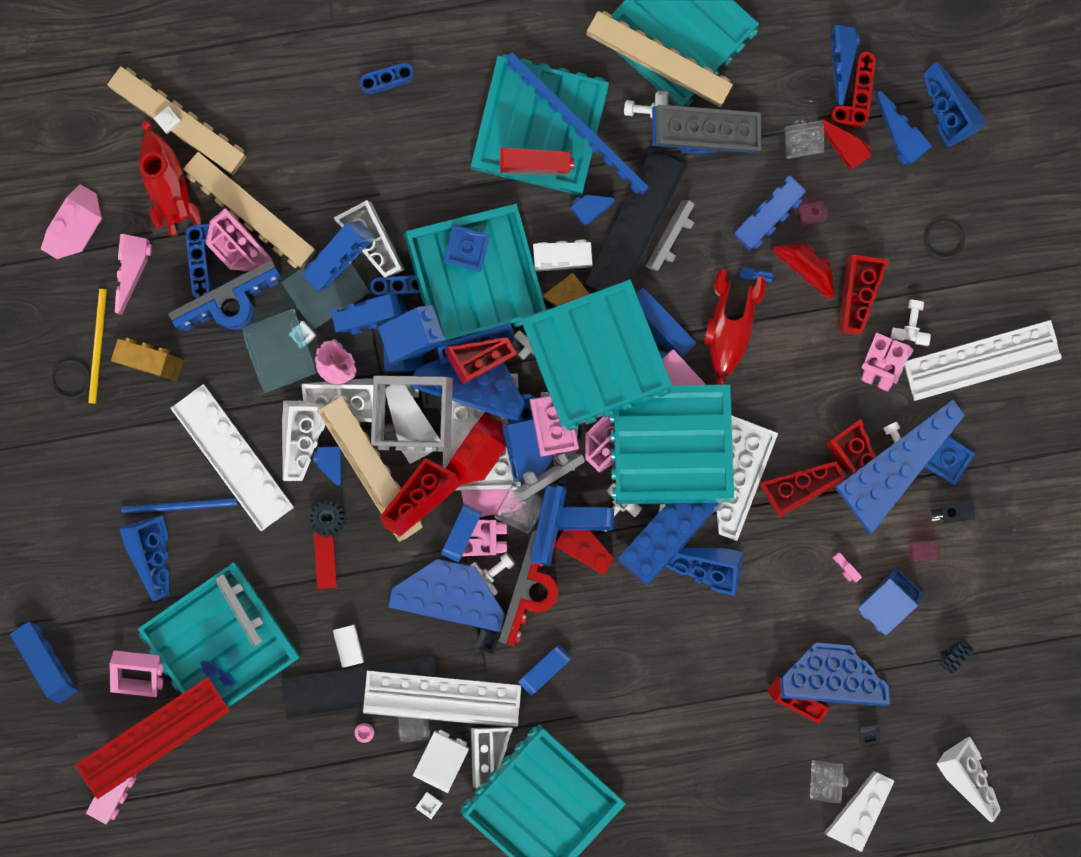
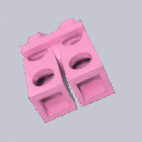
[861,333,913,391]
[462,520,507,556]

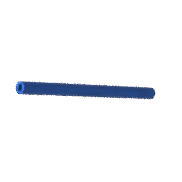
[121,498,237,514]

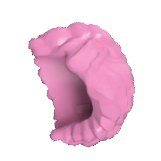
[315,339,356,385]

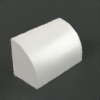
[333,625,365,668]

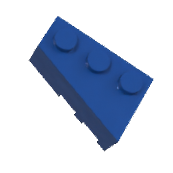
[330,294,402,335]

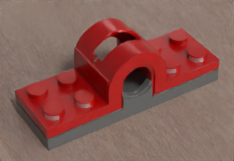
[499,530,558,646]

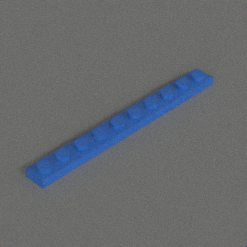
[507,53,649,195]

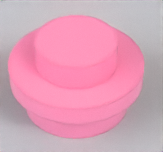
[355,723,374,743]

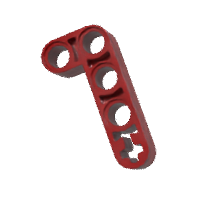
[830,52,875,128]

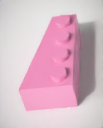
[86,774,136,824]

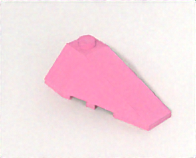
[115,234,152,315]

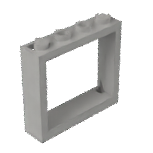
[371,376,453,452]

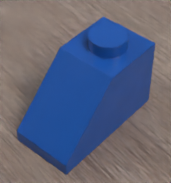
[571,195,615,227]
[314,447,342,486]

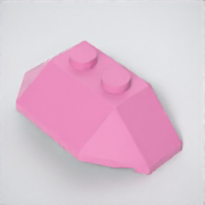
[41,184,102,259]
[206,209,272,271]
[585,416,615,473]

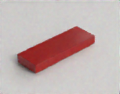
[313,531,337,589]

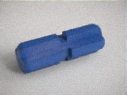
[740,267,773,282]

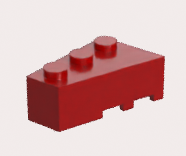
[555,530,614,575]

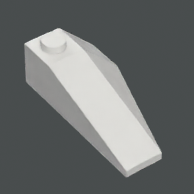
[386,385,440,464]

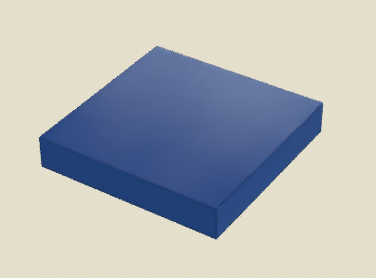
[443,225,490,272]
[924,436,975,486]

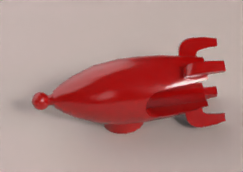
[139,120,201,237]
[705,269,765,385]

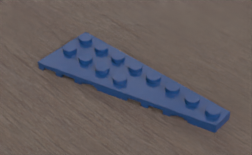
[835,400,964,534]

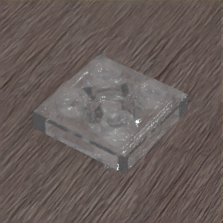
[784,119,824,159]
[494,483,544,534]
[810,760,848,803]

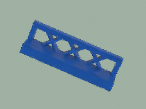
[435,323,515,365]
[530,486,567,566]

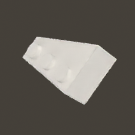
[533,240,592,272]
[471,727,513,788]

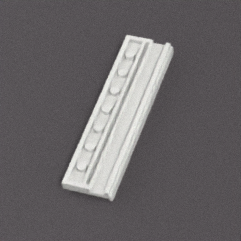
[904,320,1062,401]
[171,384,294,531]
[363,671,521,727]

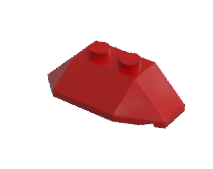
[771,244,834,301]
[446,412,506,485]

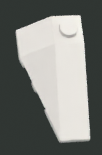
[302,378,374,422]
[282,401,325,481]
[937,737,1001,822]

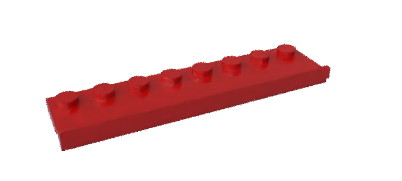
[75,677,230,800]

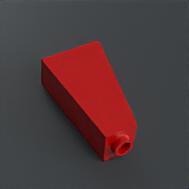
[500,148,574,174]

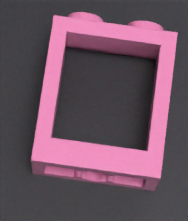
[110,651,163,697]

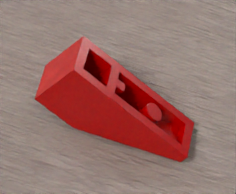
[818,119,871,171]
[767,676,830,724]

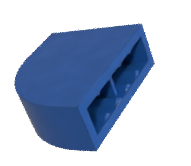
[502,418,554,482]

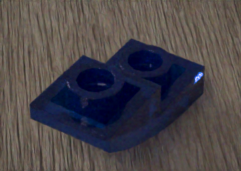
[200,660,239,688]

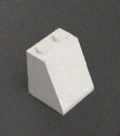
[413,730,469,793]

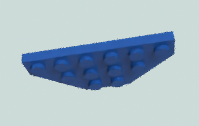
[410,359,525,422]
[388,559,505,632]
[780,643,890,706]

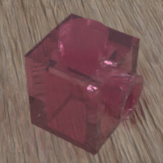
[798,201,828,227]
[910,541,940,561]

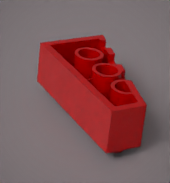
[838,255,889,335]
[826,419,876,477]
[380,458,461,537]
[759,461,846,519]

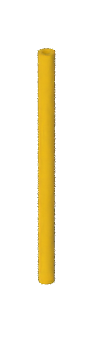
[88,289,107,404]

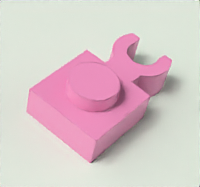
[833,553,862,582]

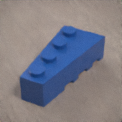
[303,221,375,292]

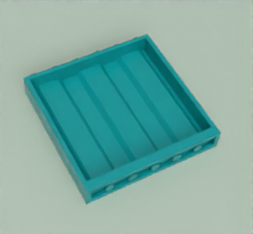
[612,0,759,107]
[471,55,609,196]
[404,204,546,343]
[522,280,672,431]
[610,385,734,504]
[138,562,301,708]
[460,724,625,857]

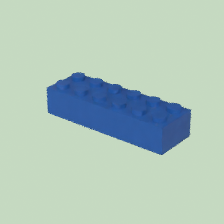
[618,503,722,587]

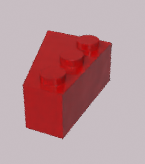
[444,337,517,385]

